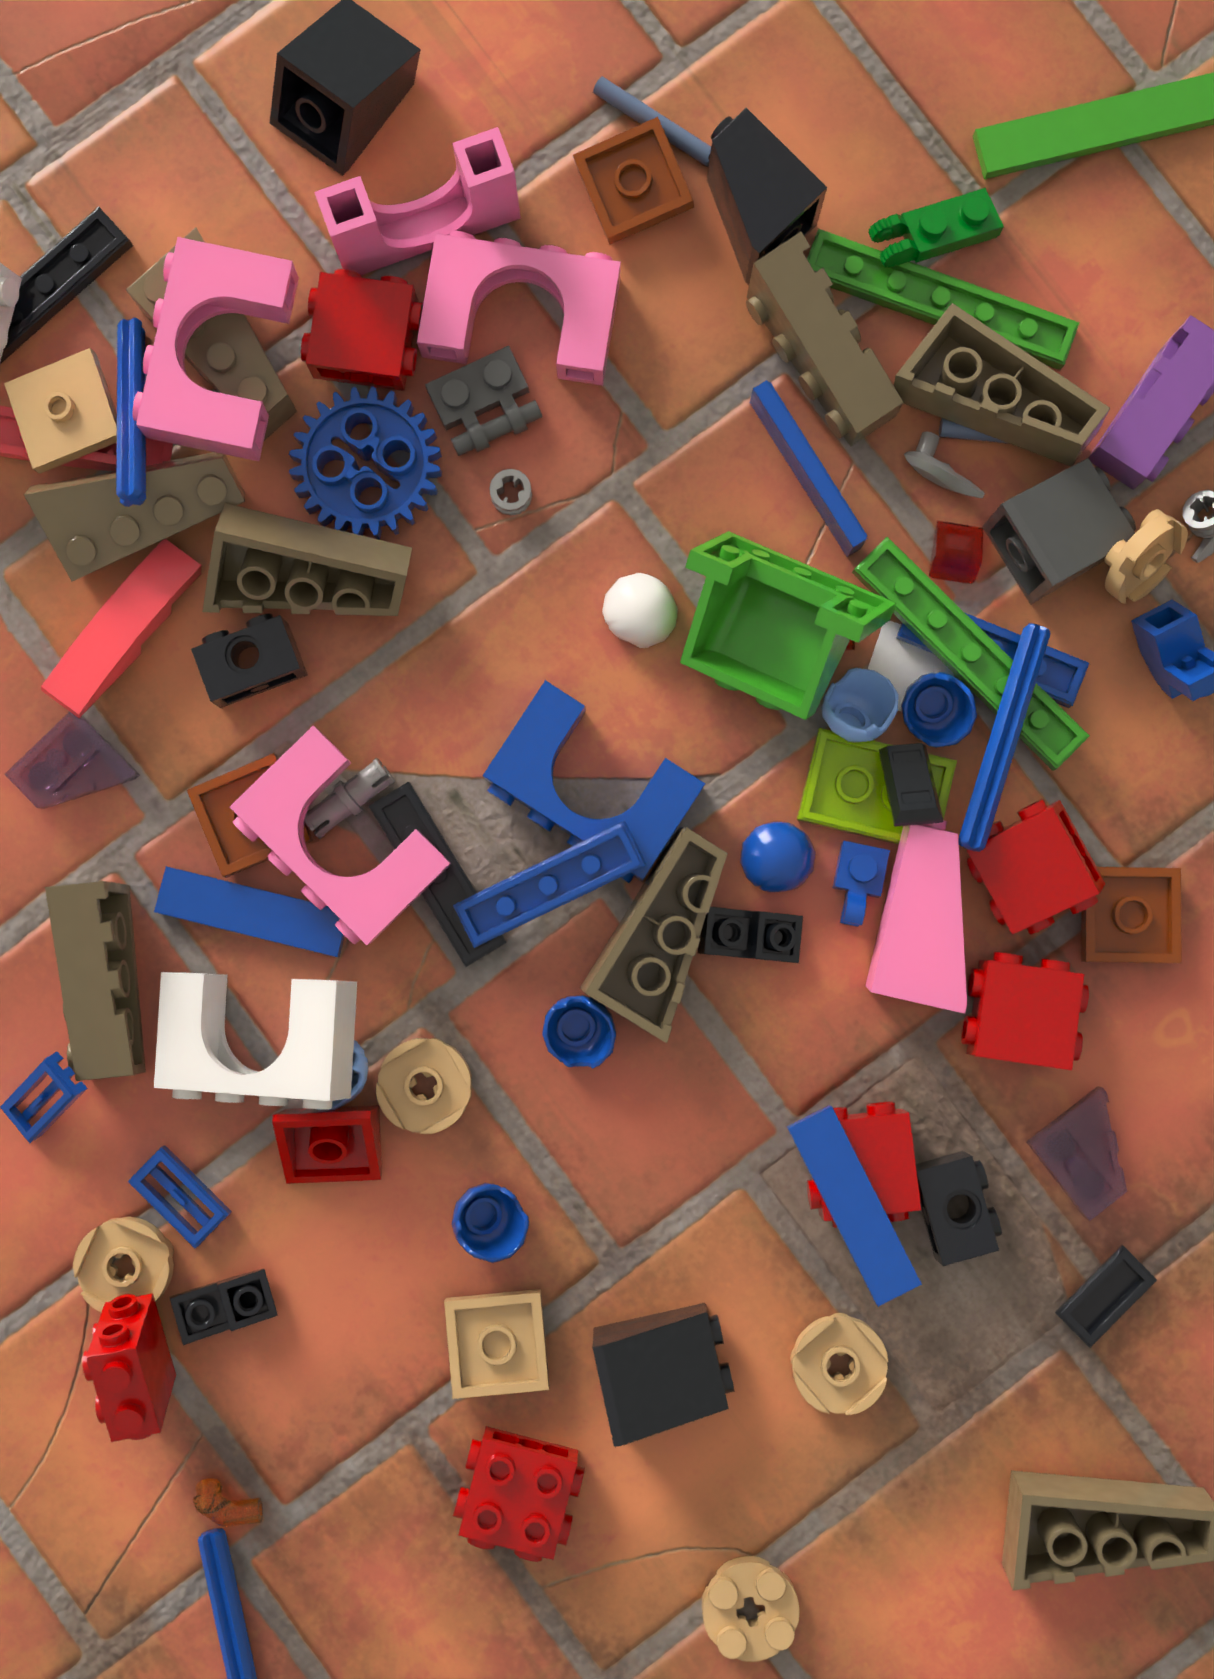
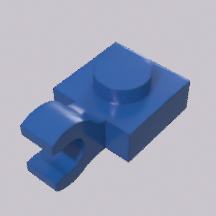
[832,841,890,927]

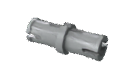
[305,758,395,839]

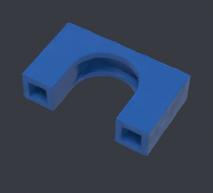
[483,680,705,884]

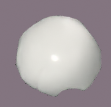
[602,573,678,648]

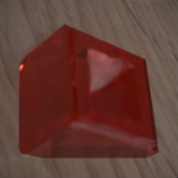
[929,521,983,584]

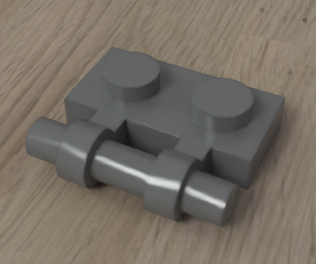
[425,346,542,456]

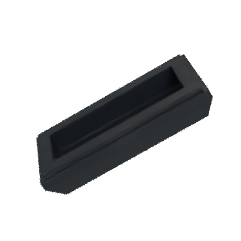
[879,743,943,827]
[1055,1245,1157,1348]

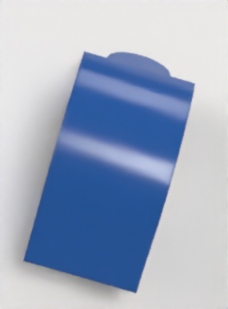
[1131,599,1214,701]

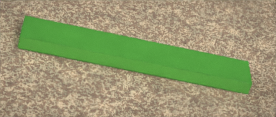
[973,72,1214,179]
[807,229,1079,370]
[852,537,1090,771]

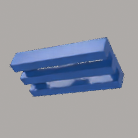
[0,1051,88,1143]
[128,1146,232,1248]

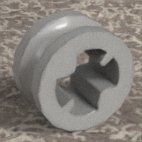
[489,469,532,516]
[1182,490,1214,538]

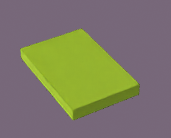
[797,728,957,844]

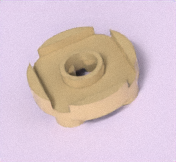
[1105,509,1188,604]
[376,1038,472,1134]
[73,1217,174,1313]
[790,1313,888,1415]
[702,1556,799,1662]

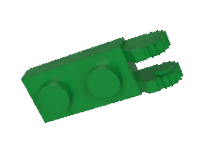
[868,188,1004,268]

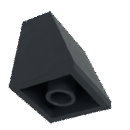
[270,0,421,176]
[707,108,827,285]
[593,1303,735,1447]

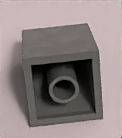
[982,458,1136,605]

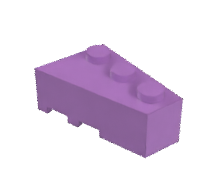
[1088,315,1214,490]

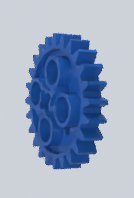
[289,386,442,540]

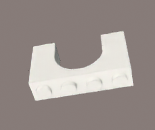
[154,972,357,1109]

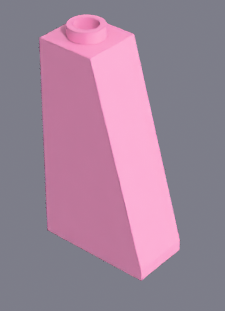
[865,820,967,1014]

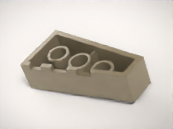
[126,228,297,441]
[746,232,904,446]
[894,303,1110,467]
[24,452,245,581]
[202,503,412,616]
[580,827,728,1043]
[45,881,146,1081]
[1002,1470,1214,1591]

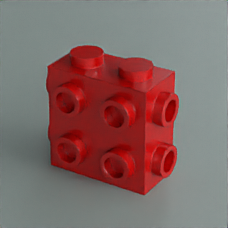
[301,269,423,391]
[967,799,1106,935]
[961,952,1089,1071]
[807,1102,921,1228]
[82,1293,176,1442]
[453,1426,585,1562]

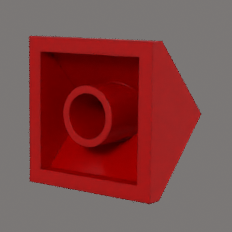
[272,1105,382,1184]

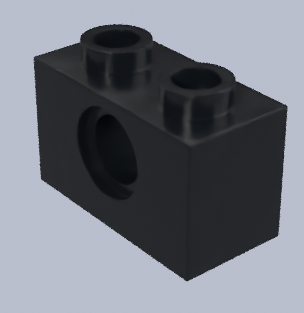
[191,614,308,708]
[916,1151,1002,1266]

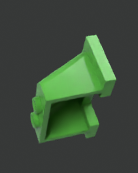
[680,531,896,720]

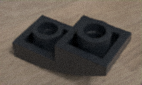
[697,907,803,963]
[170,1268,278,1345]

